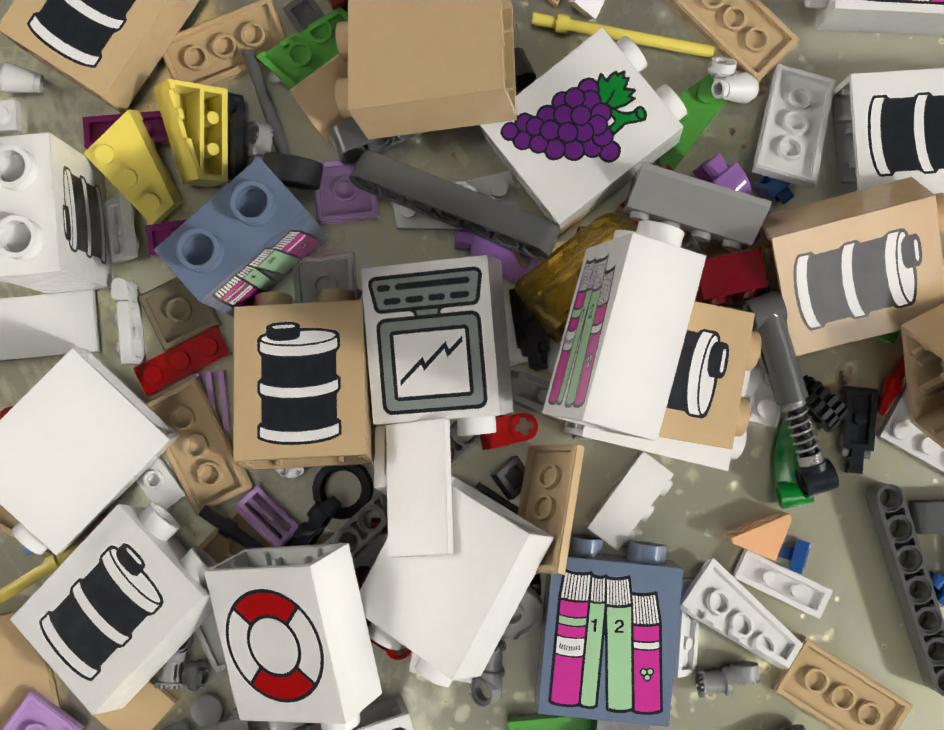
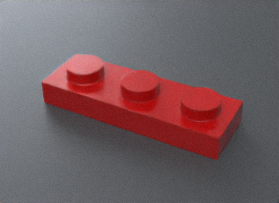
[133,326,232,396]

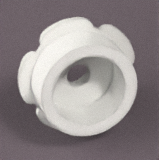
[707,56,738,80]

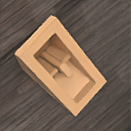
[725,511,792,561]

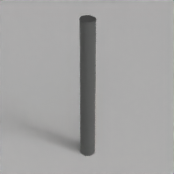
[242,49,290,154]

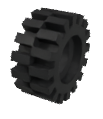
[803,375,849,432]

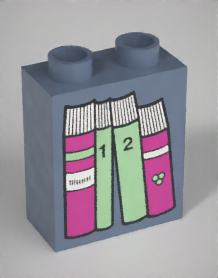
[154,157,330,317]
[534,534,683,727]

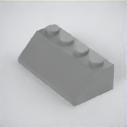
[623,162,772,252]

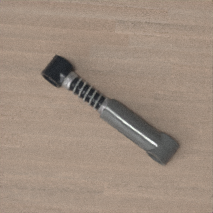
[742,290,839,498]

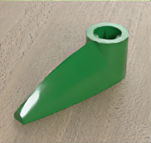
[774,417,814,510]

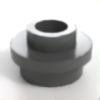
[181,659,210,692]

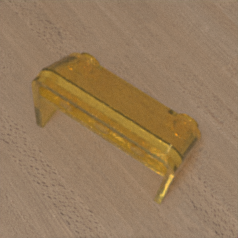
[515,213,637,346]

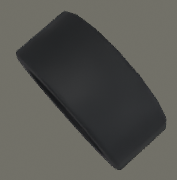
[263,152,323,190]
[312,465,373,520]

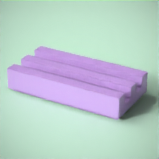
[193,370,232,432]
[233,484,300,547]

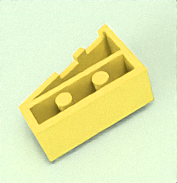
[153,79,228,188]
[83,109,183,225]

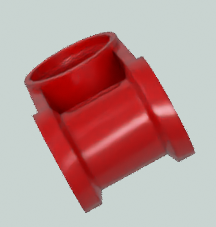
[480,413,538,450]

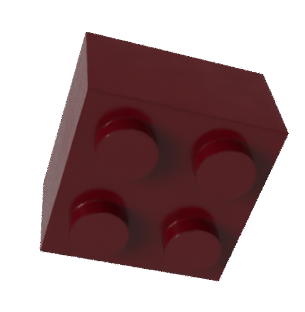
[695,248,768,306]

